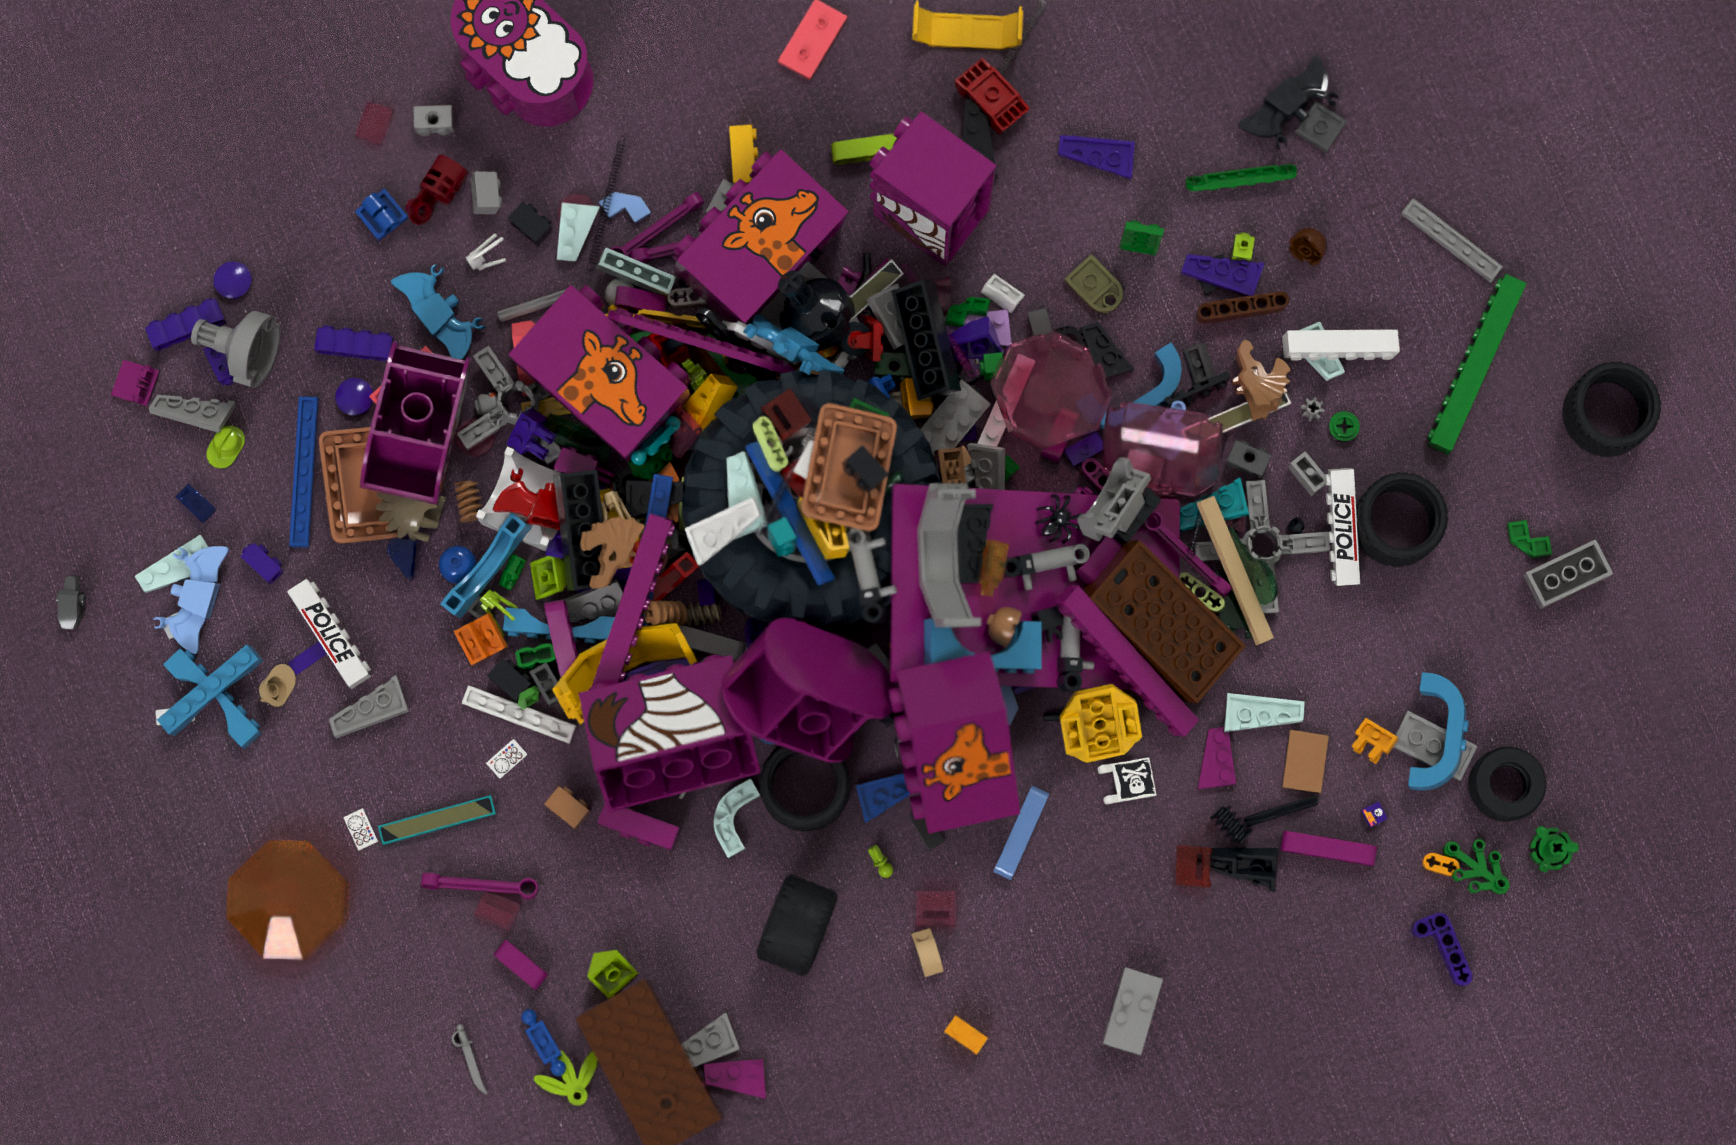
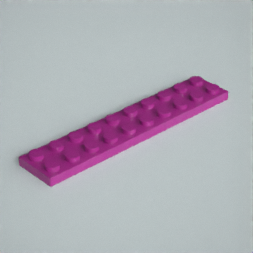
[608,308,797,373]

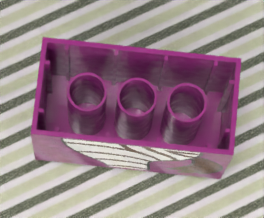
[870,111,997,267]
[579,655,761,812]

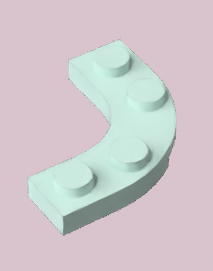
[714,779,760,858]

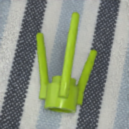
[479,589,518,637]

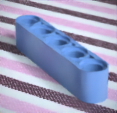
[993,786,1050,880]

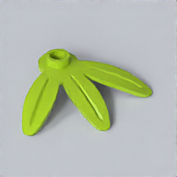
[534,1050,598,1106]

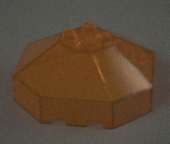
[226,840,349,960]

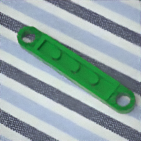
[1185,163,1297,191]

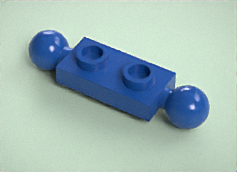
[521,1009,566,1076]

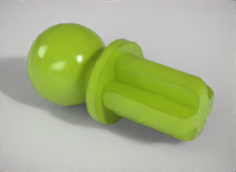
[868,845,893,878]

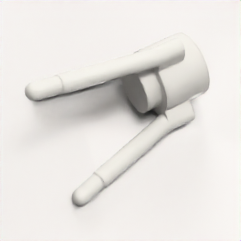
[466,234,506,271]

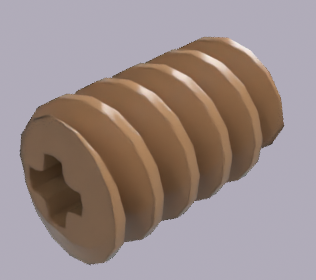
[454,481,482,522]
[643,601,687,625]

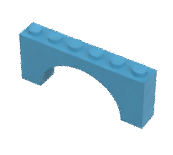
[924,619,1042,674]

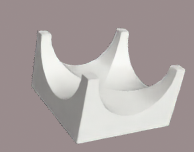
[476,447,563,551]

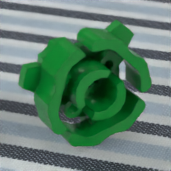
[1529,826,1579,873]

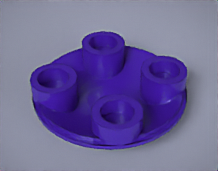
[213,262,252,299]
[335,378,373,415]

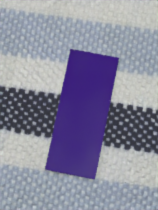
[697,579,715,606]
[288,641,327,675]

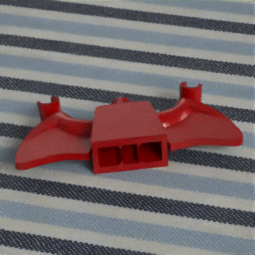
[493,468,560,530]

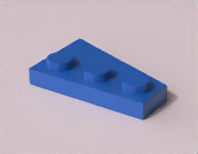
[856,774,910,823]

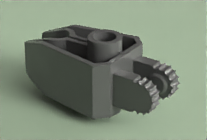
[56,575,86,629]

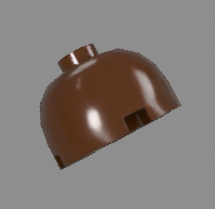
[1289,227,1327,265]

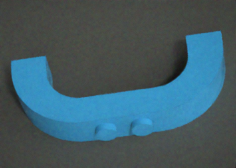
[1074,343,1181,430]
[1408,672,1469,791]

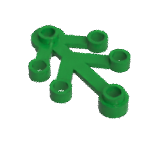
[1443,839,1510,894]

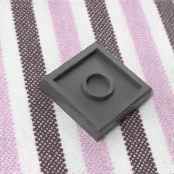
[1295,101,1347,153]

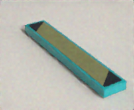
[378,795,496,845]

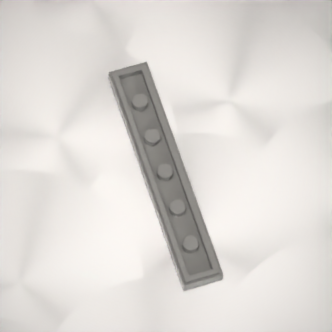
[1401,198,1503,283]

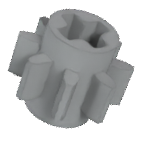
[1300,397,1325,421]

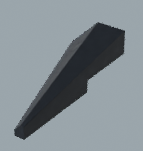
[1178,848,1278,892]

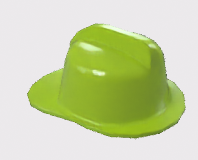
[207,426,245,469]

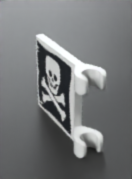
[1098,758,1156,805]

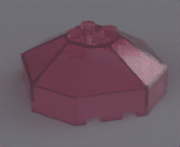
[990,331,1113,450]

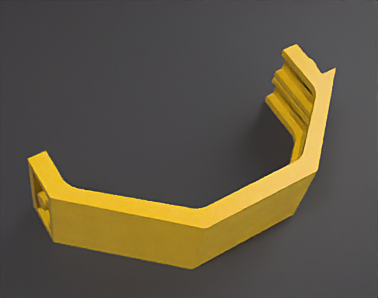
[552,623,697,724]

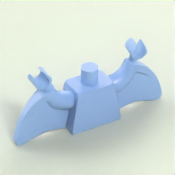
[153,546,229,654]

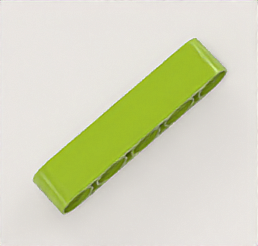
[831,134,897,164]

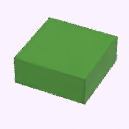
[518,685,540,710]

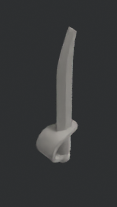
[451,1024,487,1095]

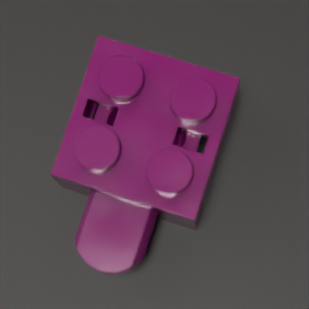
[554,447,616,486]

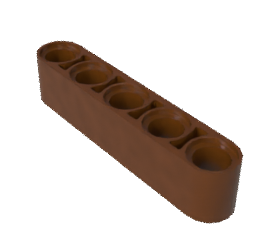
[1196,291,1289,324]

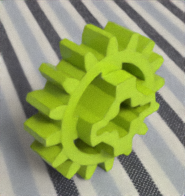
[681,359,708,391]

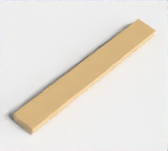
[1196,496,1274,645]

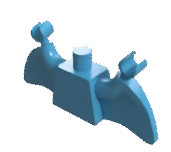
[391,264,486,360]
[743,314,845,375]

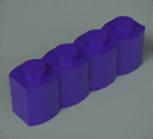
[145,298,227,351]
[314,325,394,362]

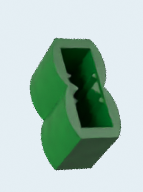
[515,644,557,670]

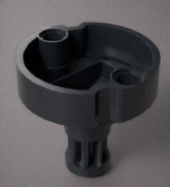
[778,271,855,352]

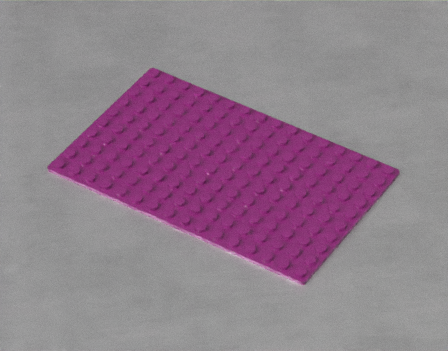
[890,484,1180,690]

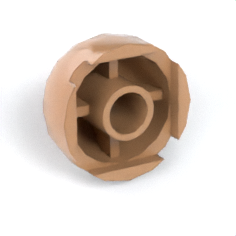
[986,607,1022,647]

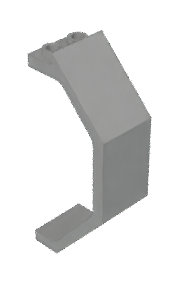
[917,484,981,628]

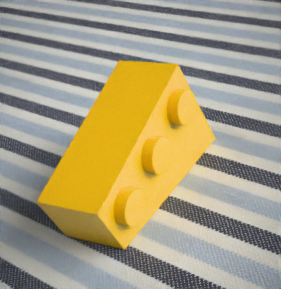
[729,124,758,183]
[678,374,738,433]
[796,498,849,559]

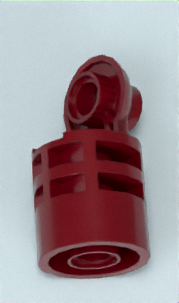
[406,154,469,225]

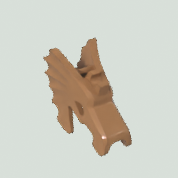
[1232,340,1290,421]
[580,516,644,589]

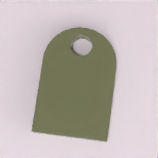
[1064,254,1123,313]

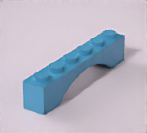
[440,513,532,619]
[503,607,615,644]
[157,644,264,736]
[163,649,262,749]

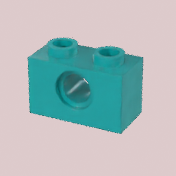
[767,517,796,557]

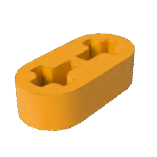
[1422,853,1460,876]

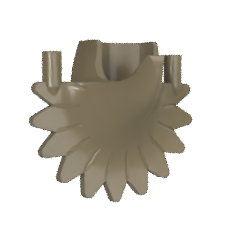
[375,482,446,542]

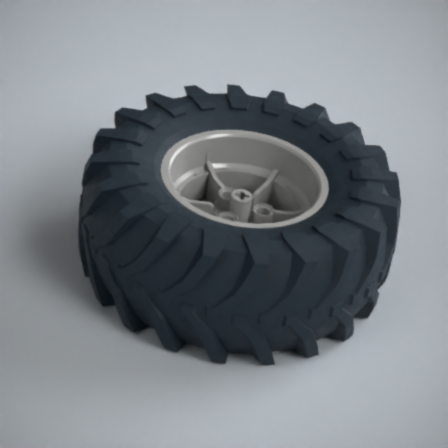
[682,370,941,631]

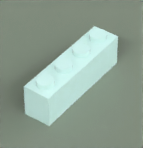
[596,248,676,297]

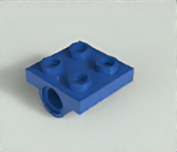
[355,188,409,241]

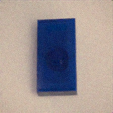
[175,483,217,524]

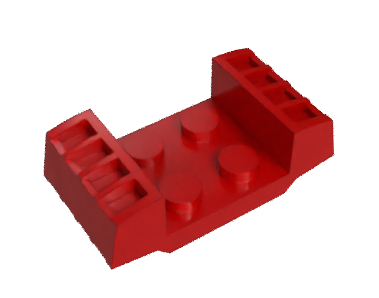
[955,58,1030,135]

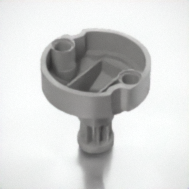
[191,311,281,388]

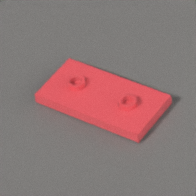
[778,0,848,80]

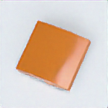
[453,613,508,665]

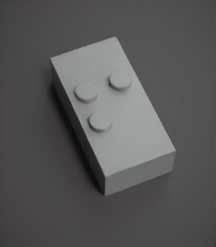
[1523,539,1613,609]
[1101,967,1163,1055]

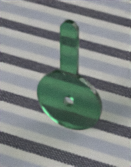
[1228,528,1278,605]

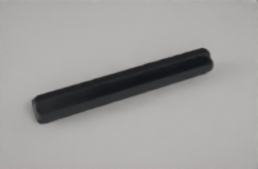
[1244,795,1318,827]

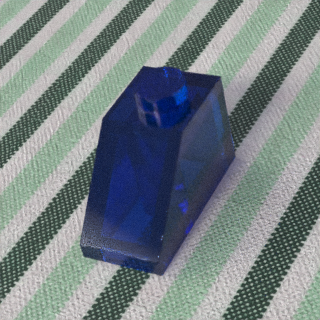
[387,538,417,581]

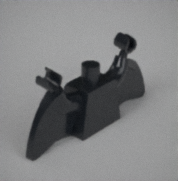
[1238,56,1339,150]

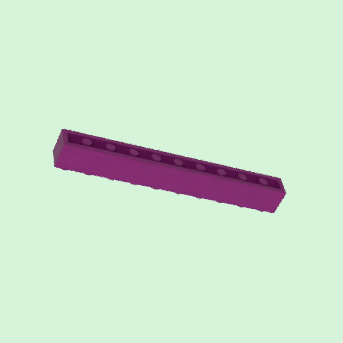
[592,513,676,686]
[1055,585,1199,737]

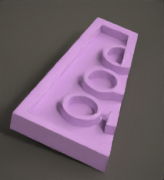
[943,310,1012,348]

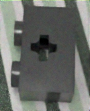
[530,663,559,708]

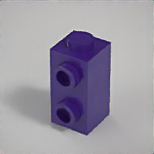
[203,347,235,386]
[240,543,284,585]

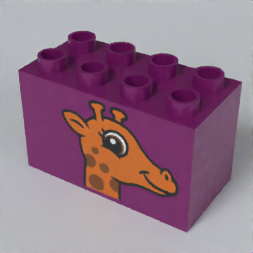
[672,149,849,325]
[508,285,691,462]
[889,651,1020,834]

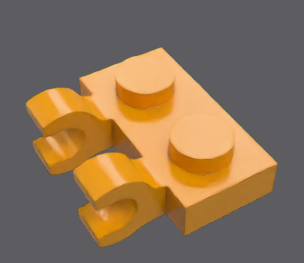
[1352,718,1399,764]

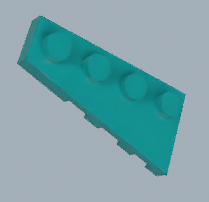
[1180,478,1249,532]

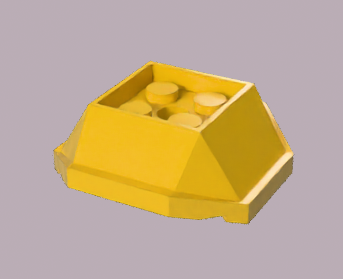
[1059,684,1142,763]

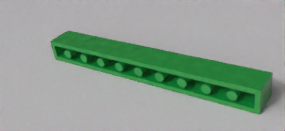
[1427,274,1527,455]

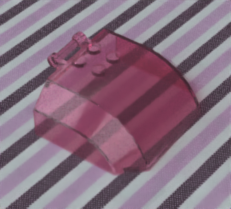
[1103,402,1223,499]

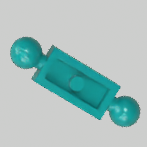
[631,416,681,465]

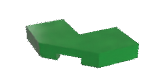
[945,297,990,327]
[1507,520,1552,558]

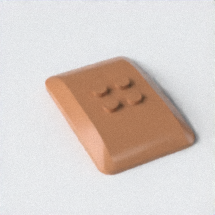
[801,403,897,531]
[319,427,398,544]

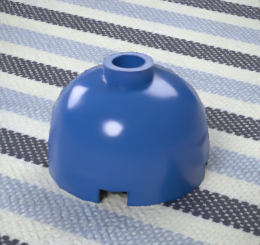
[438,546,477,584]

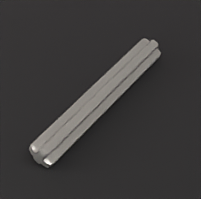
[497,289,566,322]

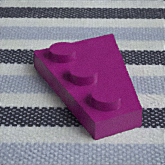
[1197,727,1236,790]
[704,1059,766,1099]

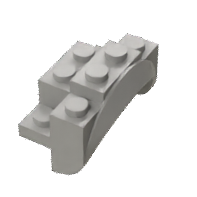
[1077,458,1151,541]

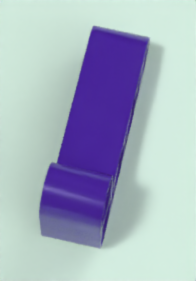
[1410,913,1472,986]

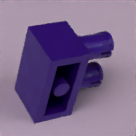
[506,408,557,460]

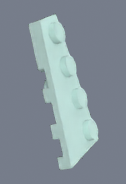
[727,452,767,540]
[135,535,222,593]
[1224,693,1305,732]

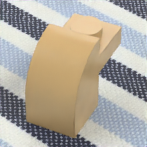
[912,928,944,977]

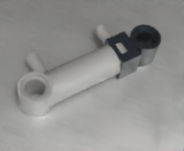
[847,528,897,624]
[996,544,1090,591]
[1056,615,1094,692]

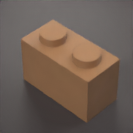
[544,786,590,830]

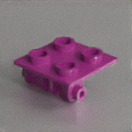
[111,360,159,406]

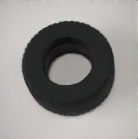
[1468,746,1547,822]

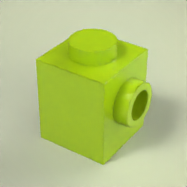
[1231,233,1255,262]

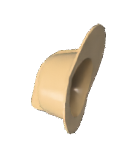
[259,664,296,707]

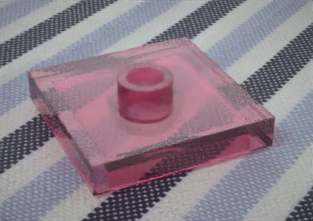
[665,405,703,459]

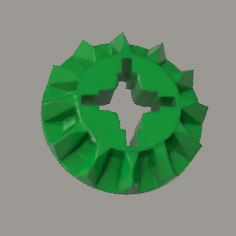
[1329,411,1360,442]

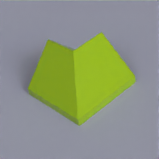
[530,556,567,600]
[587,950,638,999]

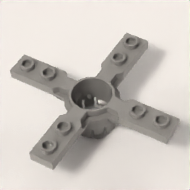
[457,346,561,465]
[1194,480,1330,614]

